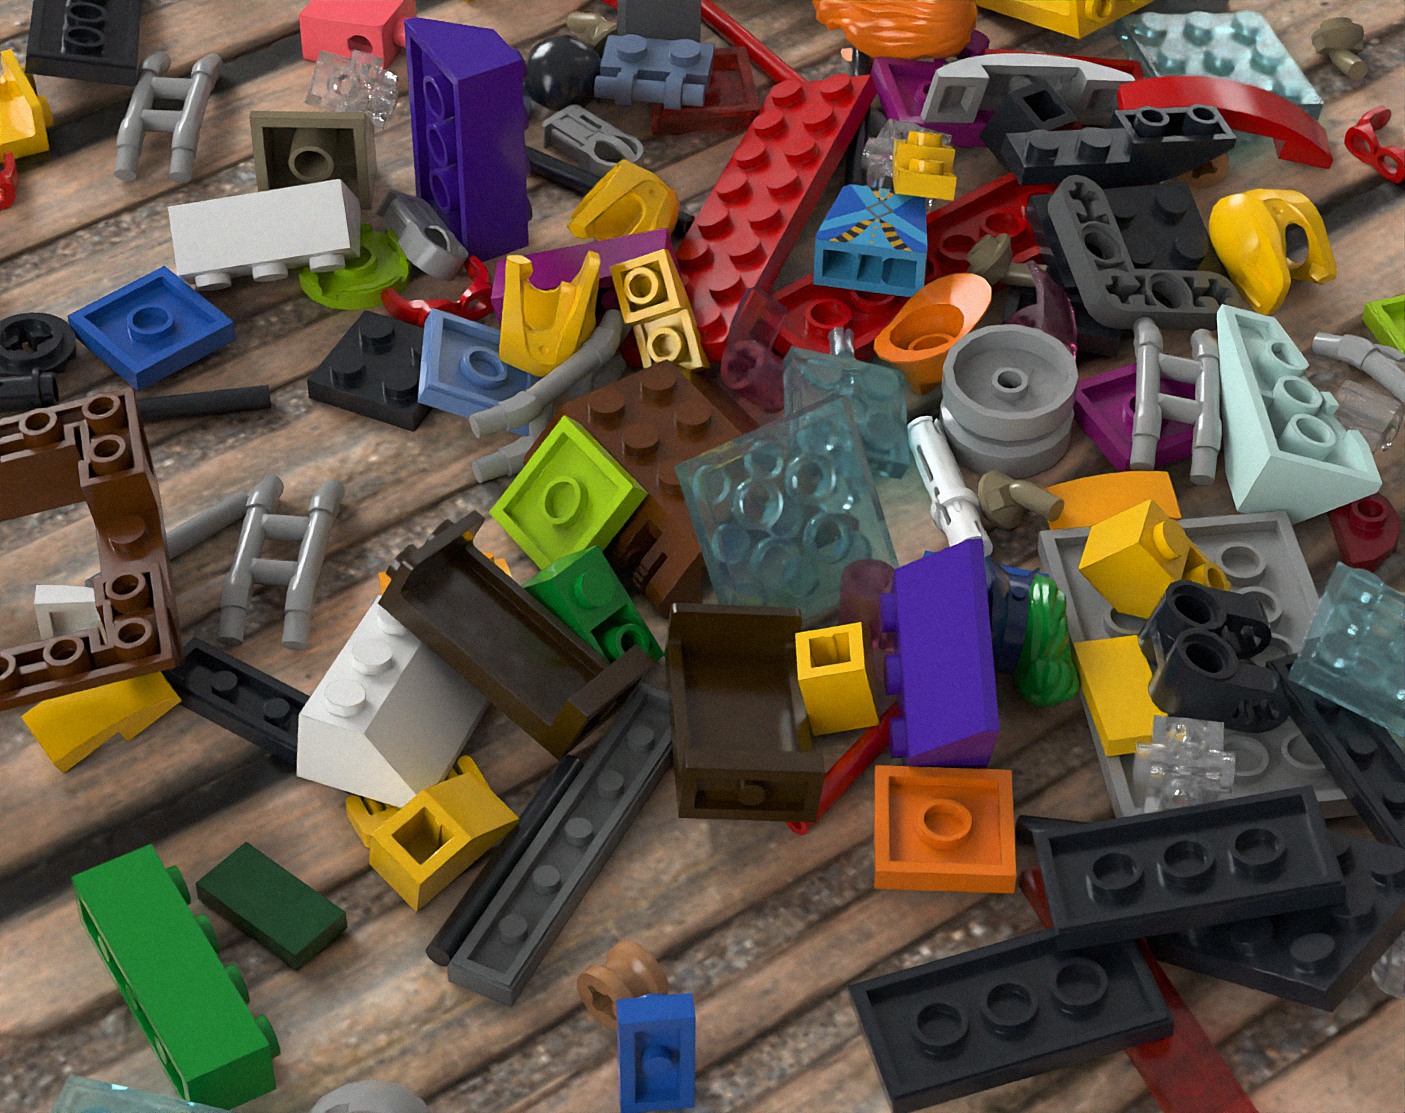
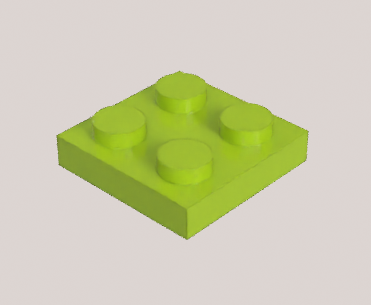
[489,415,648,570]

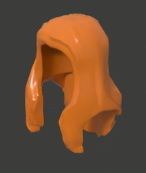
[811,0,978,64]

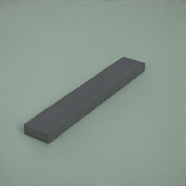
[447,682,673,1007]

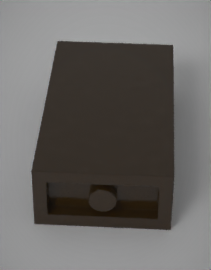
[378,510,656,761]
[664,603,825,823]

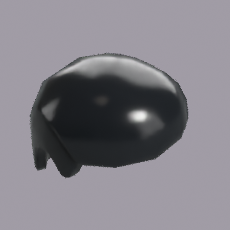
[523,34,602,111]

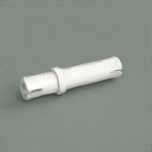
[904,416,993,558]

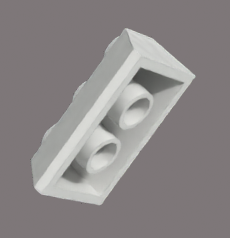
[168,179,361,291]
[296,595,491,808]

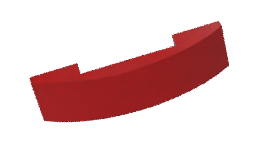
[1116,75,1333,169]

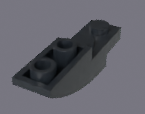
[1001,104,1237,189]

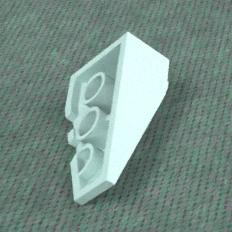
[1217,304,1383,525]

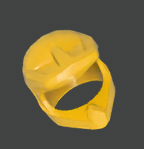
[566,159,680,241]
[1209,188,1337,316]
[499,250,600,377]

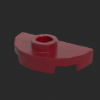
[1327,492,1400,579]

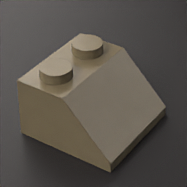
[249,111,377,210]

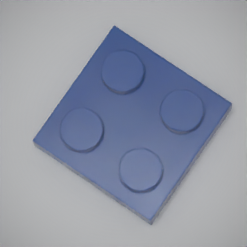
[67,266,236,392]

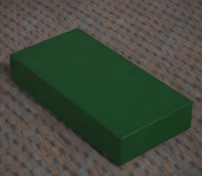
[195,842,348,971]

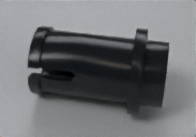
[0,367,60,413]

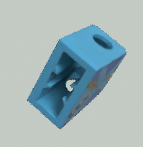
[813,177,928,297]

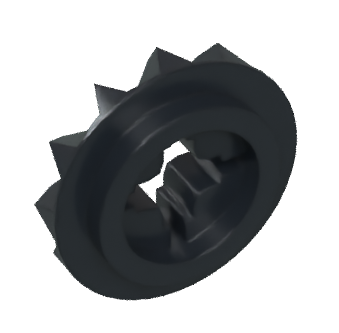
[0,312,76,377]

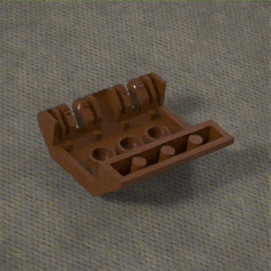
[523,359,857,618]

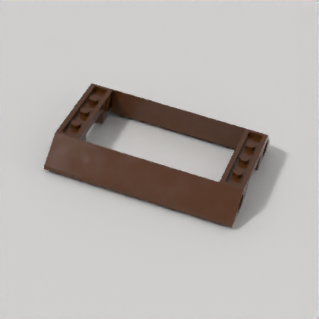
[0,387,186,712]

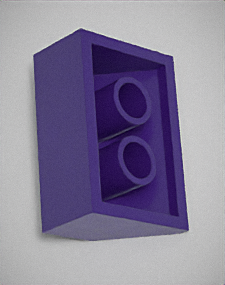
[879,539,1000,769]

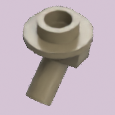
[567,11,617,59]
[1311,17,1368,81]
[966,233,1049,288]
[977,470,1064,530]

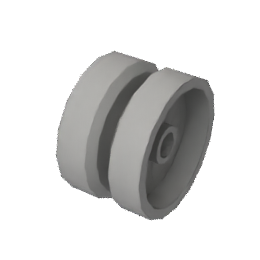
[939,324,1079,478]

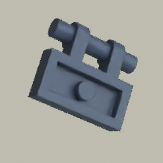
[594,34,715,110]

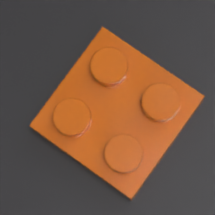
[874,765,1017,894]

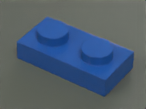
[616,993,696,1113]

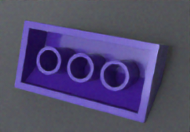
[404,17,533,262]

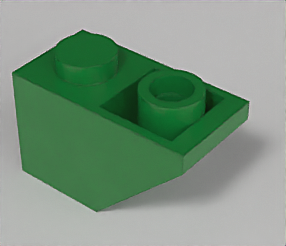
[521,545,664,664]

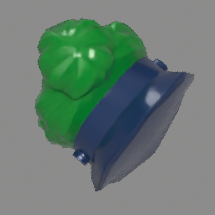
[984,555,1081,708]

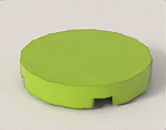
[297,222,413,311]

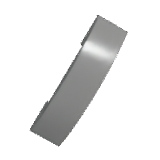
[920,53,1135,125]

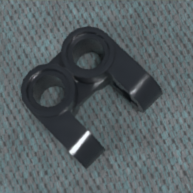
[1138,580,1291,733]

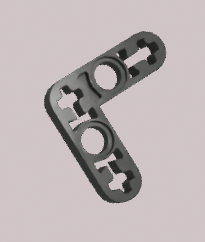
[1048,175,1241,331]

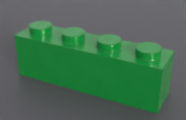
[71,844,281,1113]

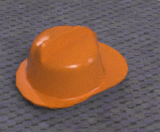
[874,273,992,396]

